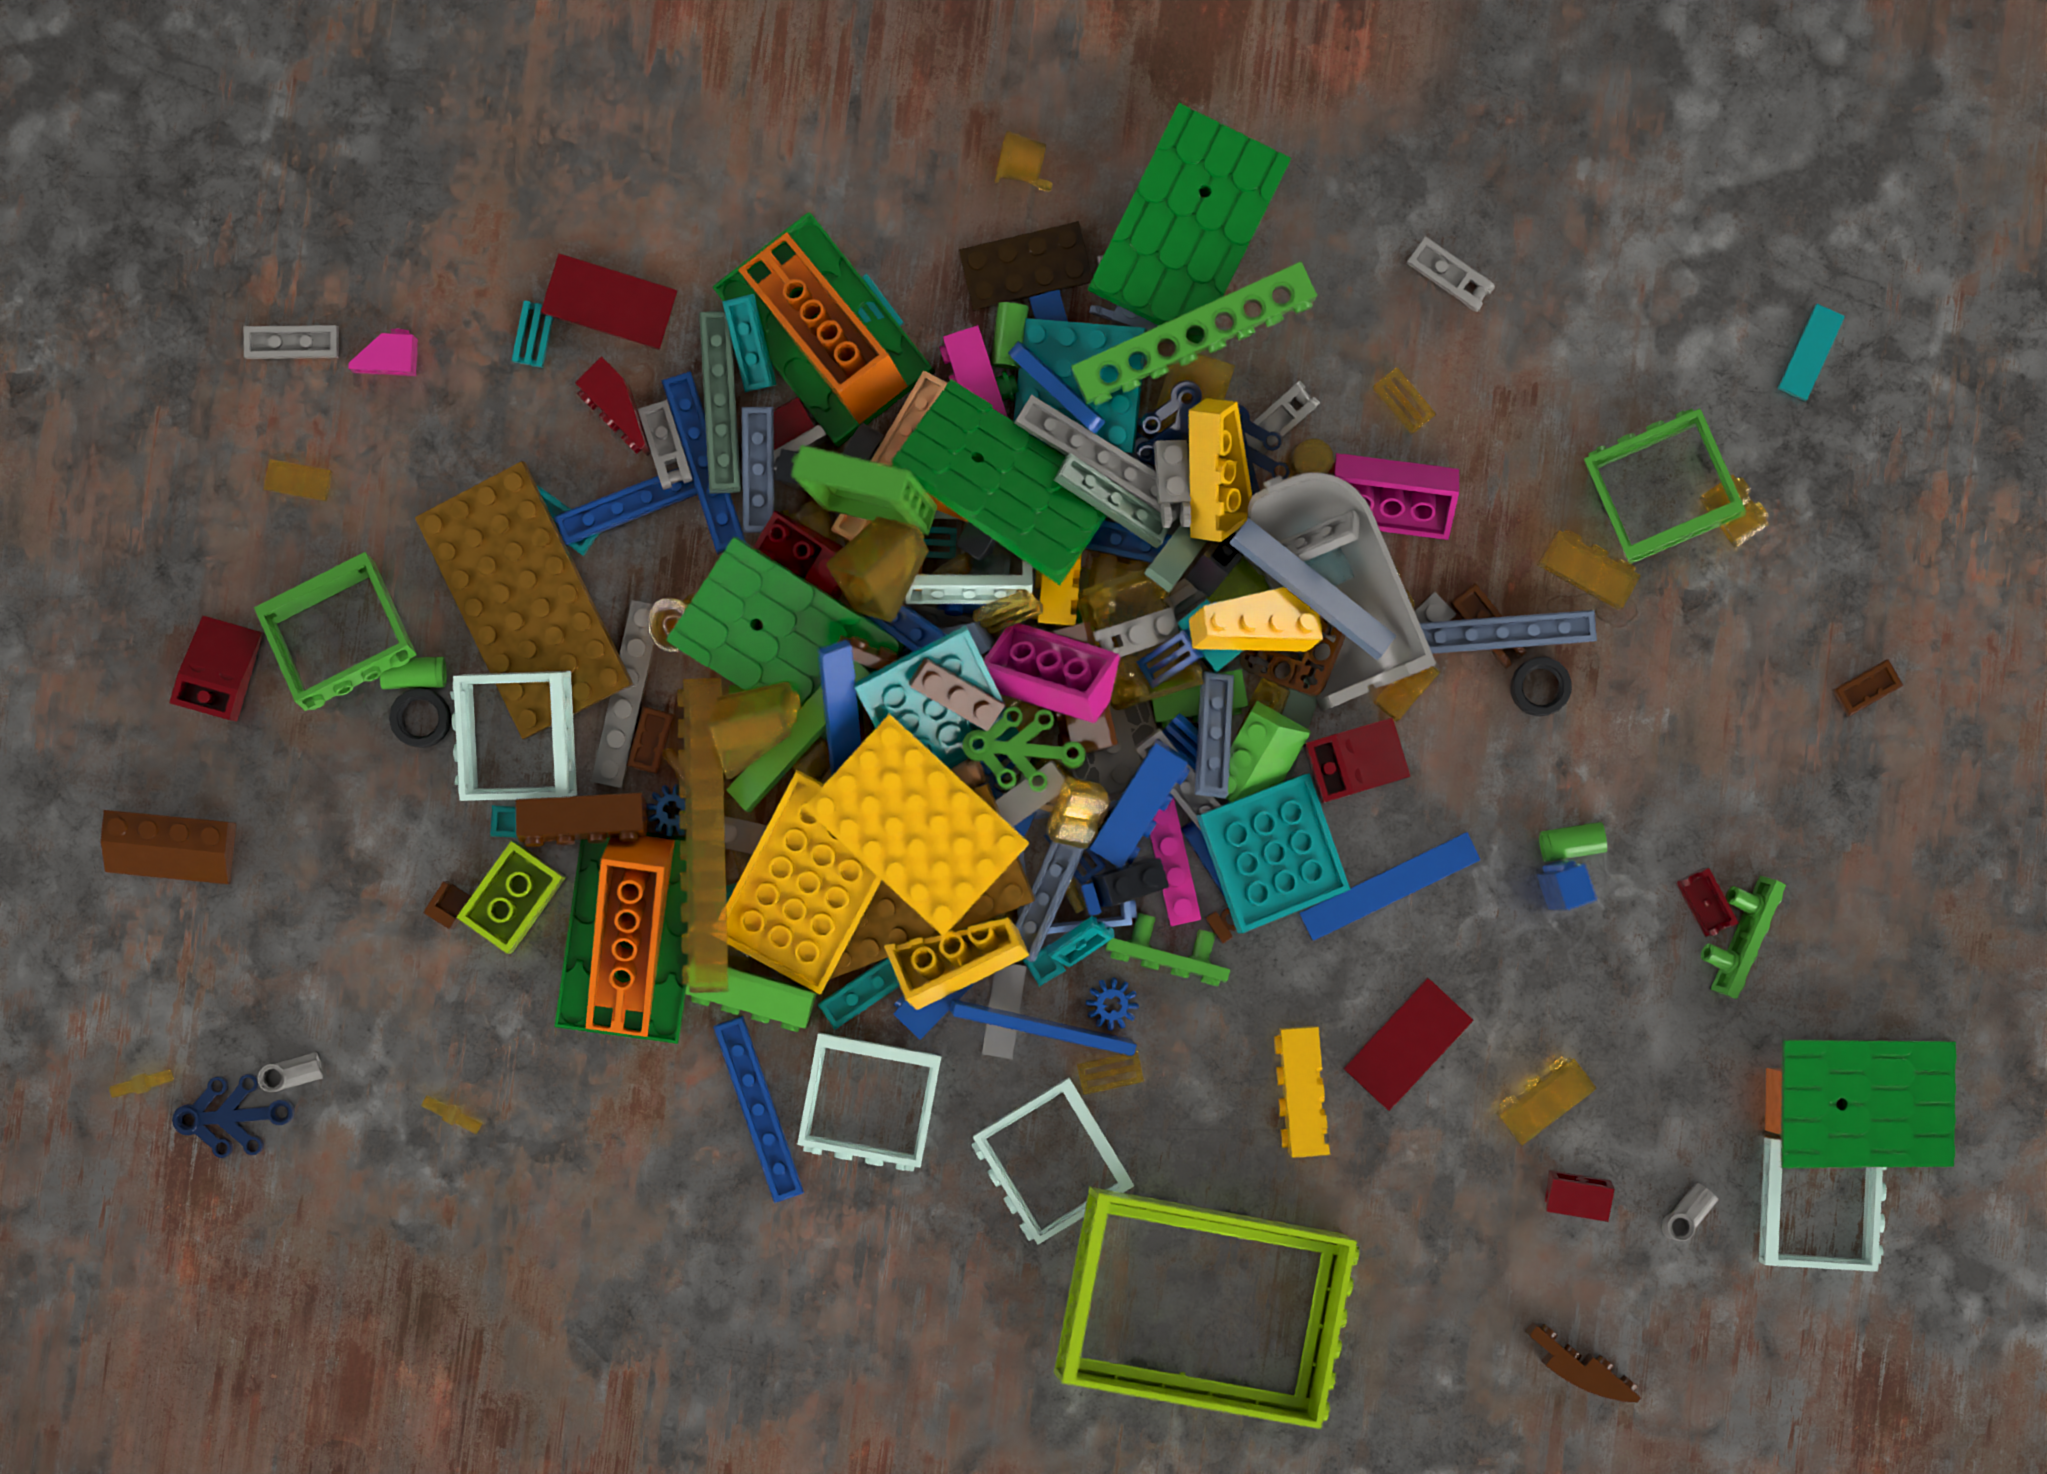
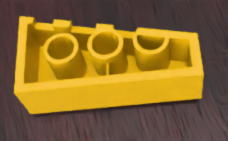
[1189,398,1252,542]
[1032,554,1082,629]
[1189,587,1323,652]
[884,918,1030,1010]
[1274,1026,1330,1158]

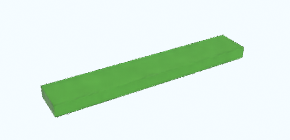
[727,661,872,813]

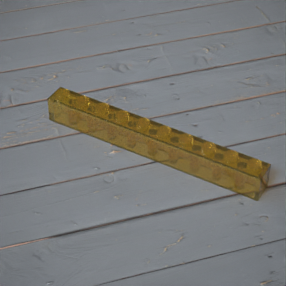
[677,678,728,993]

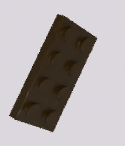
[959,221,1093,311]

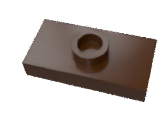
[1832,659,1904,717]
[626,706,674,774]

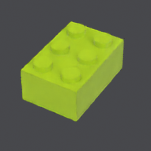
[456,841,567,954]

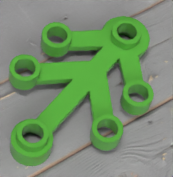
[963,707,1085,792]

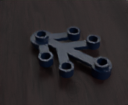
[1136,380,1202,463]
[1238,404,1291,496]
[172,1074,295,1158]

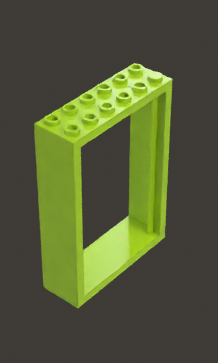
[1053,1187,1359,1429]

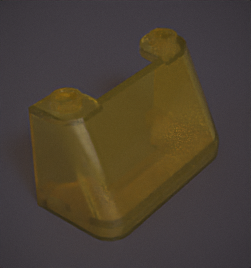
[1078,569,1204,710]

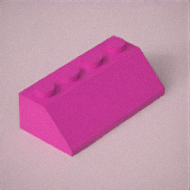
[1332,453,1459,540]
[983,621,1120,724]

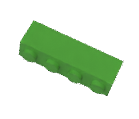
[685,957,817,1032]

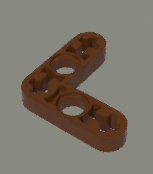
[1240,616,1346,696]

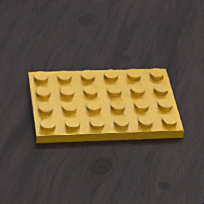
[803,714,1030,936]
[710,770,882,995]

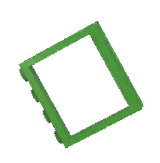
[1584,408,1746,565]
[792,445,937,535]
[254,551,417,711]

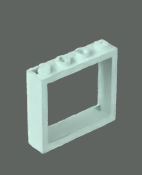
[906,510,1033,604]
[450,671,577,801]
[797,1032,942,1172]
[971,1077,1134,1244]
[1759,1137,1887,1272]

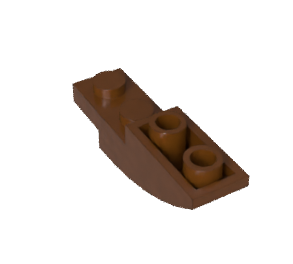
[1525,1322,1641,1403]

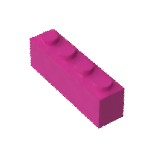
[939,325,1008,418]
[1149,797,1202,926]

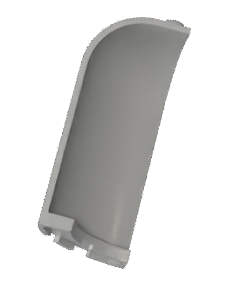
[1248,473,1436,711]

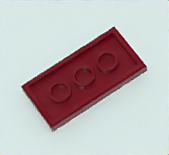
[540,253,678,350]
[1343,977,1474,1111]

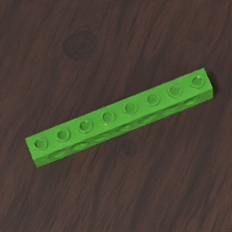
[1071,261,1317,406]

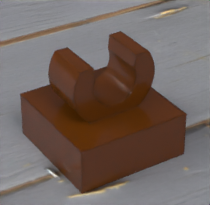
[1204,907,1236,944]

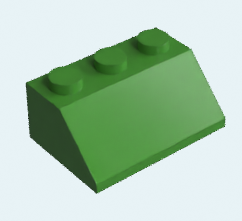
[1225,701,1311,802]

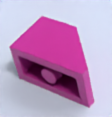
[348,329,418,376]

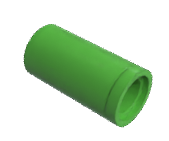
[990,302,1029,369]
[380,657,447,690]
[1539,822,1607,862]

